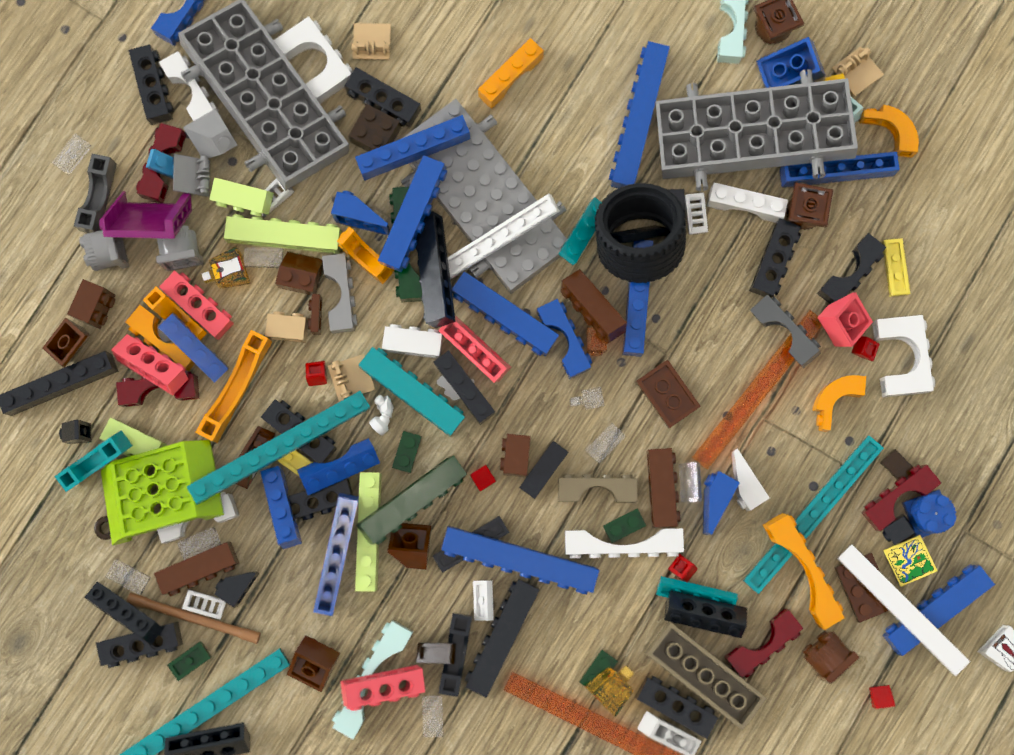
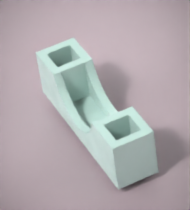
[717,0,749,64]

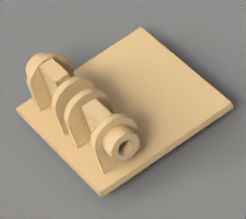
[352,23,391,60]
[832,46,884,96]
[328,354,376,402]

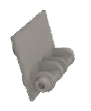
[173,154,210,197]

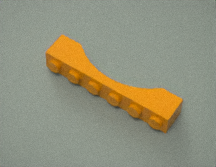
[195,330,272,443]
[763,513,845,630]

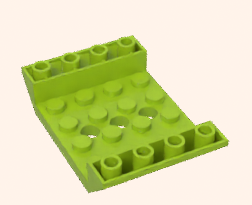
[101,440,224,546]

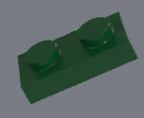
[392,431,422,473]
[603,508,646,543]
[167,641,212,681]
[579,649,618,691]

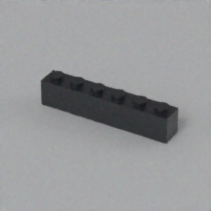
[416,211,456,328]
[0,351,119,416]
[464,579,539,698]

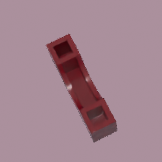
[136,123,187,203]
[116,371,200,407]
[861,464,942,531]
[724,609,804,678]

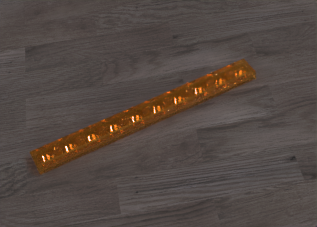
[691,310,822,470]
[504,671,680,755]

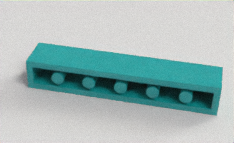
[358,347,465,437]

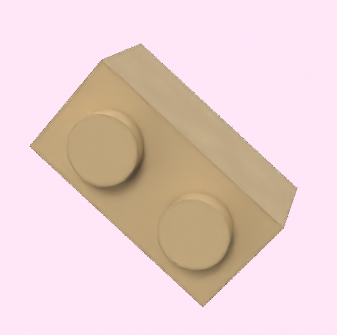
[265,311,308,343]

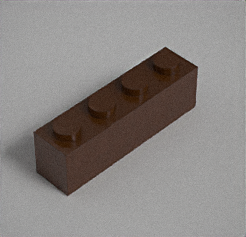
[561,269,627,344]
[646,448,681,528]
[154,542,239,597]

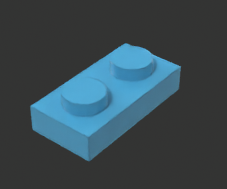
[146,149,174,179]

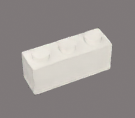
[382,324,443,358]

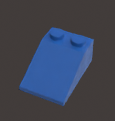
[756,37,826,88]
[331,191,391,236]
[703,471,740,535]

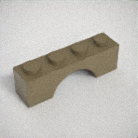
[558,474,637,503]

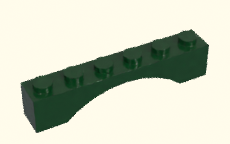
[389,186,422,303]

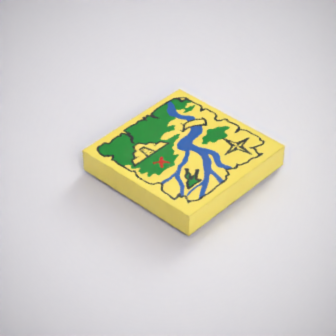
[883,534,937,586]

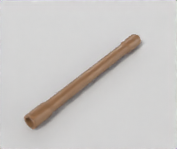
[127,592,261,644]

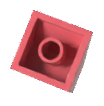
[817,292,873,347]

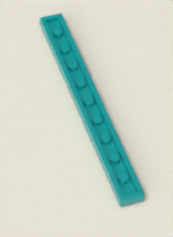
[186,391,370,505]
[743,435,884,594]
[120,648,290,755]

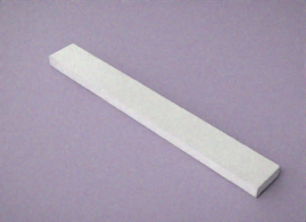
[448,194,560,279]
[837,545,970,676]

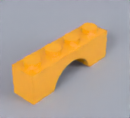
[478,38,544,109]
[125,305,195,371]

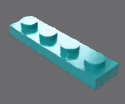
[558,197,602,265]
[656,576,738,605]

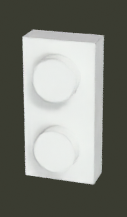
[473,580,494,621]

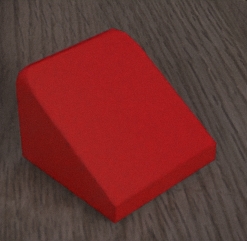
[852,336,880,362]
[306,361,327,386]
[470,465,496,492]
[668,554,698,582]
[869,685,895,709]

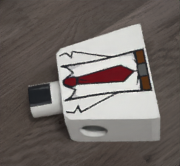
[978,625,1014,672]

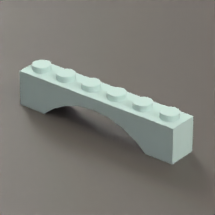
[332,620,414,739]

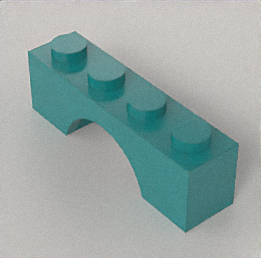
[54,430,133,492]

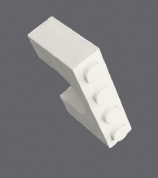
[274,16,353,104]
[872,315,935,398]

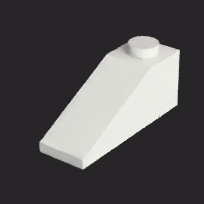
[731,449,769,511]
[637,711,702,755]

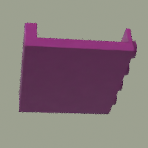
[99,191,192,239]

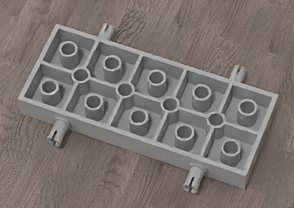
[178,0,349,191]
[656,69,858,191]
[401,99,567,294]

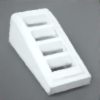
[262,178,294,217]
[684,193,708,235]
[182,589,226,619]

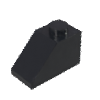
[59,420,92,444]
[214,571,260,607]

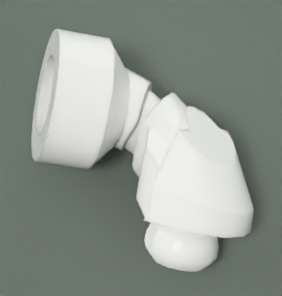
[369,395,394,436]

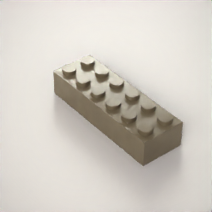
[644,621,767,730]

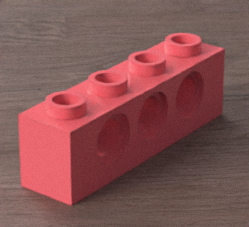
[159,270,234,340]
[438,316,512,383]
[111,334,188,396]
[340,665,425,711]

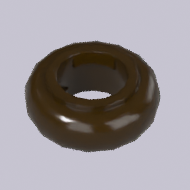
[94,516,111,540]

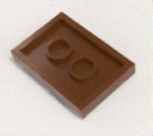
[636,359,701,429]
[834,553,889,623]

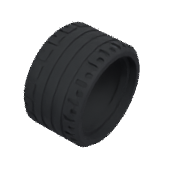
[595,183,686,283]

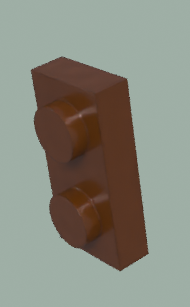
[308,294,322,335]

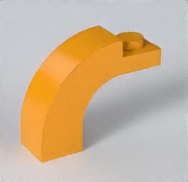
[859,105,919,158]
[337,227,394,284]
[143,286,207,340]
[813,375,866,432]

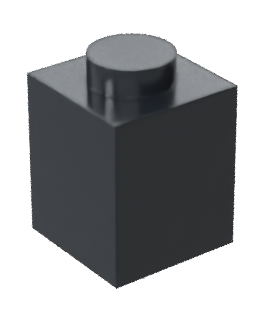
[882,514,915,545]

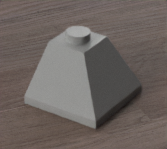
[183,109,237,159]

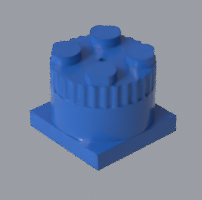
[902,489,957,538]

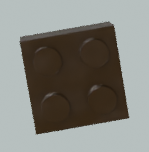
[348,104,401,152]

